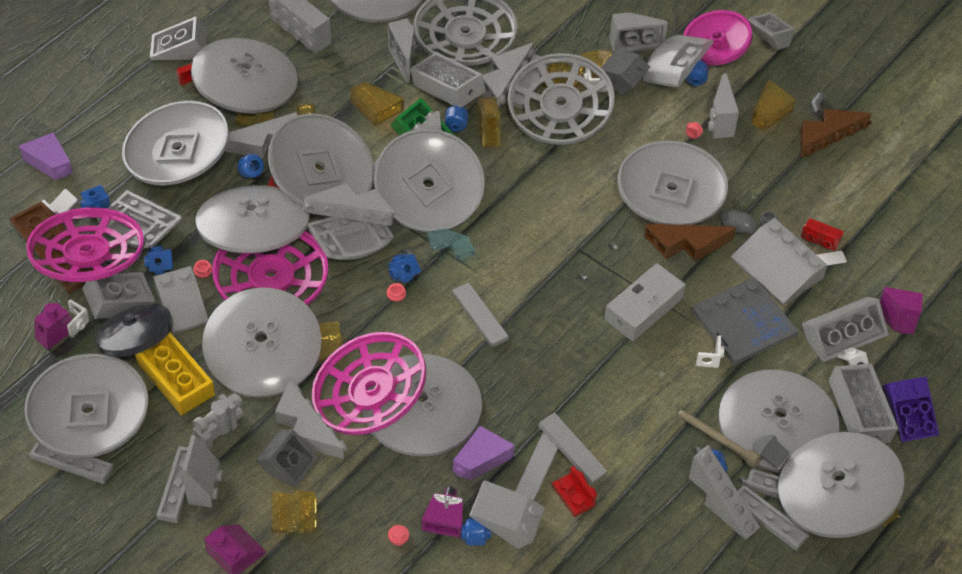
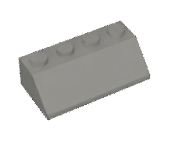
[802,297,889,362]

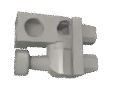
[192,393,243,450]

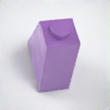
[19,133,73,180]
[453,426,514,481]

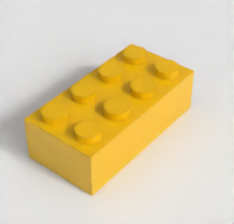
[135,332,215,416]

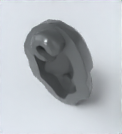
[719,209,757,234]

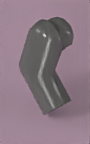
[810,92,827,116]

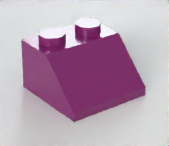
[880,287,923,335]
[204,524,266,574]

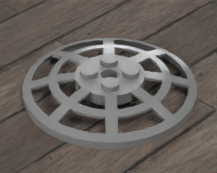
[414,0,517,66]
[508,53,614,145]

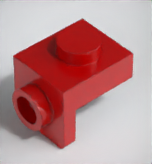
[176,63,193,86]

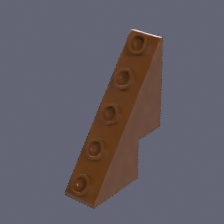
[800,109,872,157]
[644,223,736,262]

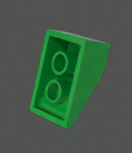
[390,98,455,136]

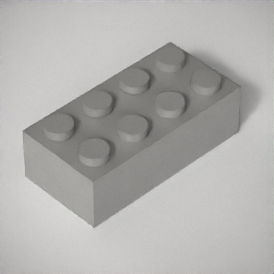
[269,0,331,54]

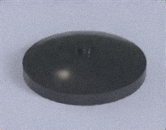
[95,304,173,357]

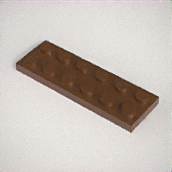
[9,201,95,294]

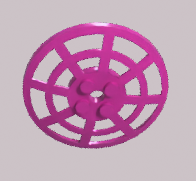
[26,208,144,282]
[212,231,328,305]
[312,332,427,435]

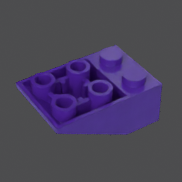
[881,377,939,442]

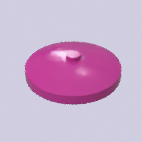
[683,10,753,65]

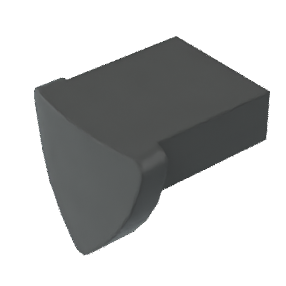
[755,435,790,469]

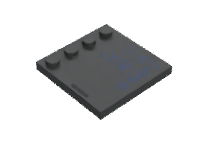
[690,277,799,365]

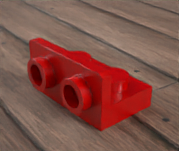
[800,218,844,251]
[552,466,597,518]

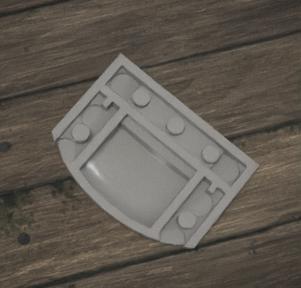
[643,35,714,88]
[97,190,183,249]
[307,217,394,260]

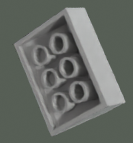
[731,218,827,306]

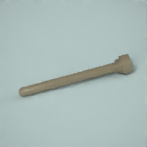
[678,410,762,469]

